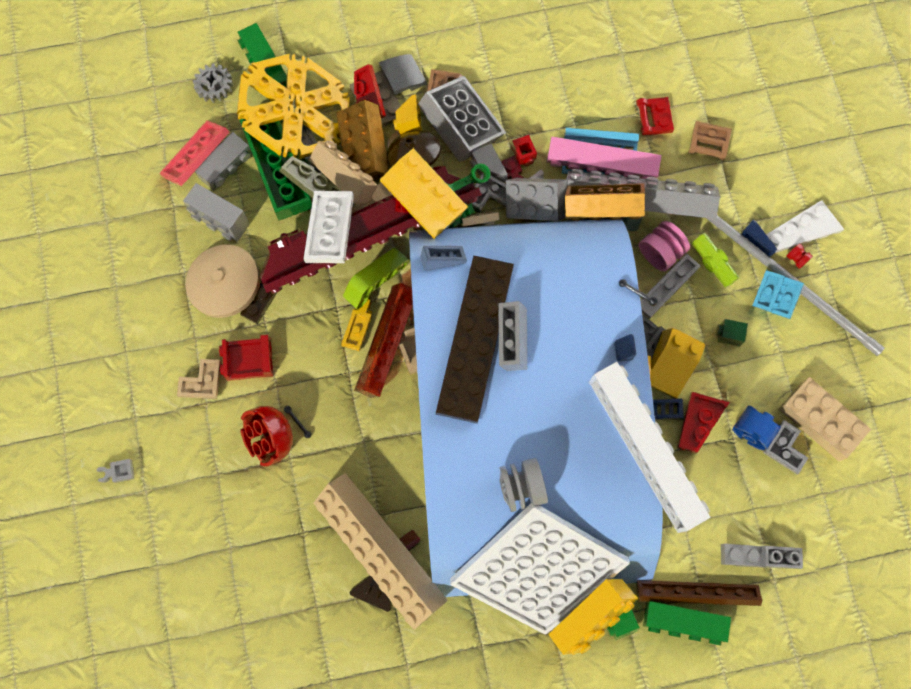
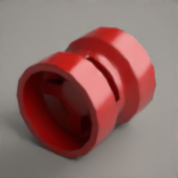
[786,243,813,269]

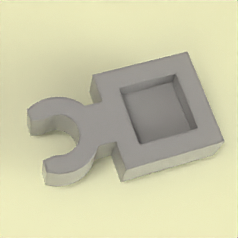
[97,459,134,483]

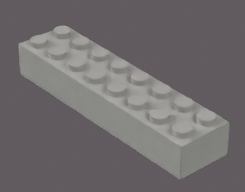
[566,169,720,219]

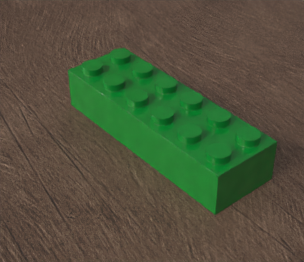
[239,119,312,221]

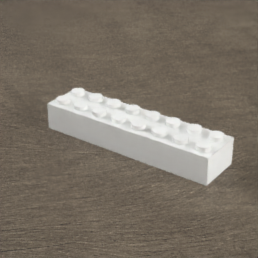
[589,362,711,533]

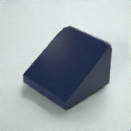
[614,334,637,361]

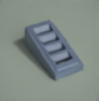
[420,246,467,270]

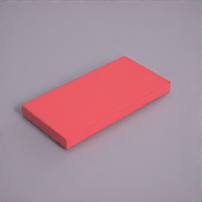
[160,120,229,186]

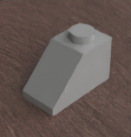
[470,144,508,183]

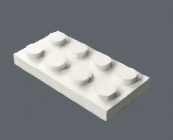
[304,191,354,263]

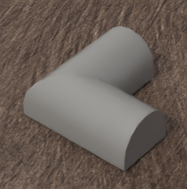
[465,174,506,213]
[763,420,808,475]

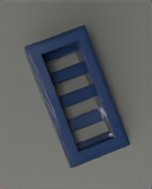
[742,219,777,258]
[653,399,684,420]

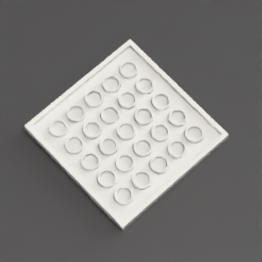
[450,503,630,635]

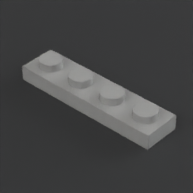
[640,254,700,319]

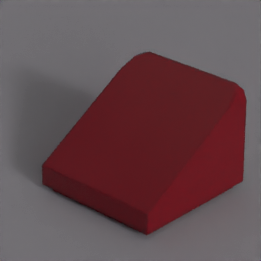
[399,530,421,551]

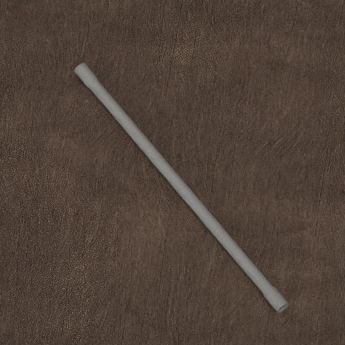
[677,182,885,356]

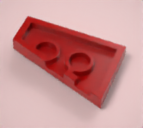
[354,64,386,119]
[677,392,730,453]

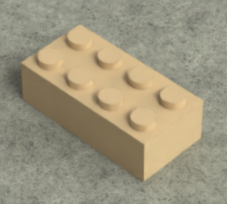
[778,377,871,461]

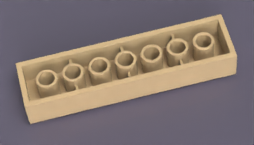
[313,473,448,630]

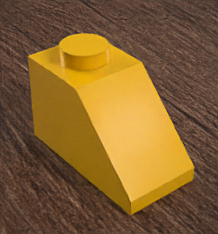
[393,94,422,135]

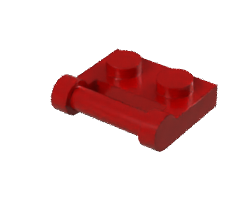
[636,97,674,136]

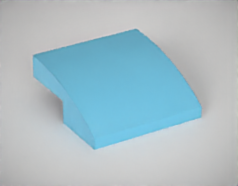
[752,270,804,320]

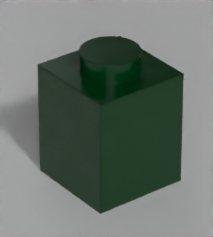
[716,319,748,346]

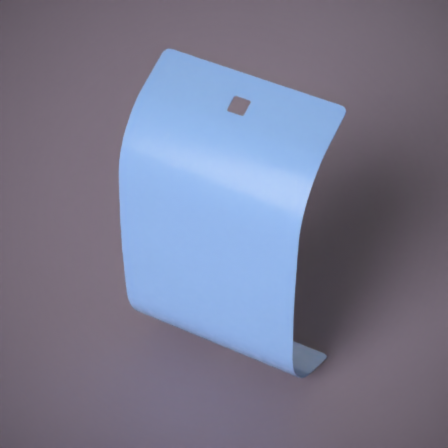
[409,217,663,597]

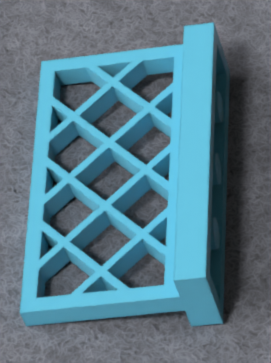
[561,128,639,176]

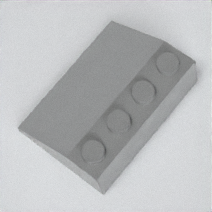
[417,76,506,162]

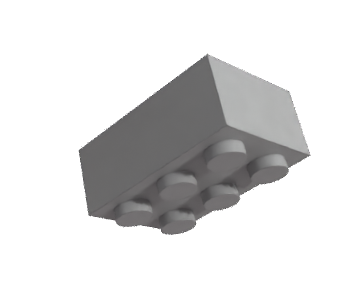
[506,178,567,221]
[183,183,250,242]

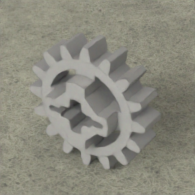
[193,63,234,103]

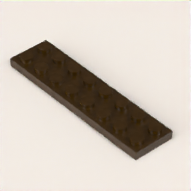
[436,255,514,424]

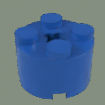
[732,405,781,451]

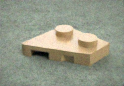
[462,211,499,226]

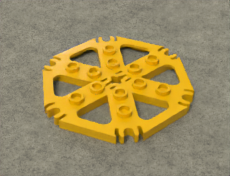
[237,54,350,159]

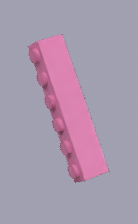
[547,137,662,179]

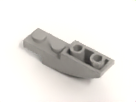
[721,544,803,569]

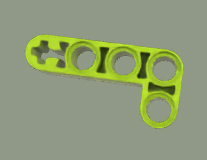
[343,247,410,310]

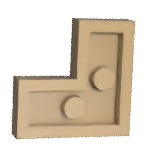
[177,359,221,399]

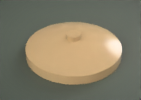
[186,245,260,318]

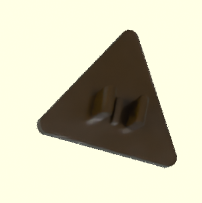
[350,576,391,612]

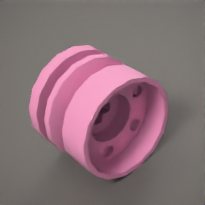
[639,221,690,272]

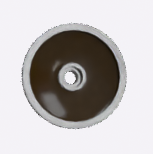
[386,130,441,168]

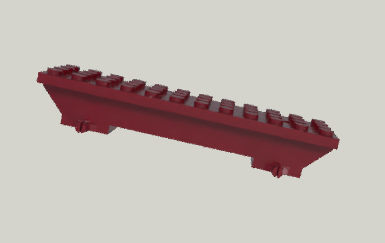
[260,165,482,294]

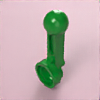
[446,163,491,191]

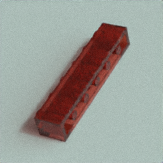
[354,283,413,398]

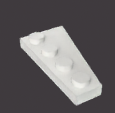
[766,200,844,253]

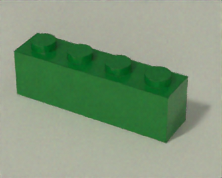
[237,23,287,88]
[643,601,731,646]

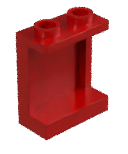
[219,335,273,381]

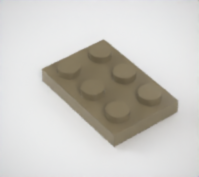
[349,71,401,127]

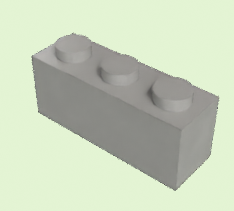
[195,132,252,191]
[499,301,527,371]

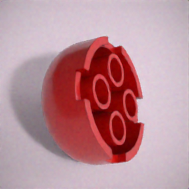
[240,406,293,467]

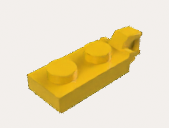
[341,299,372,352]

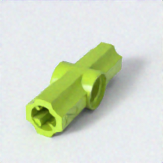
[691,233,739,288]

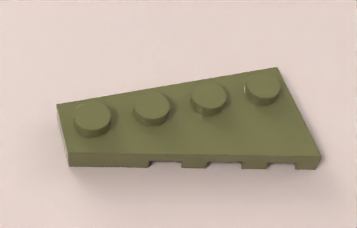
[279,156,341,198]

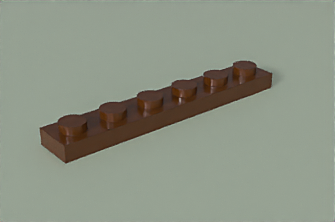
[636,580,763,606]

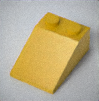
[650,328,706,399]

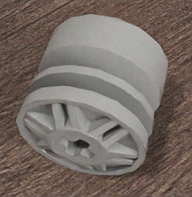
[499,458,548,512]

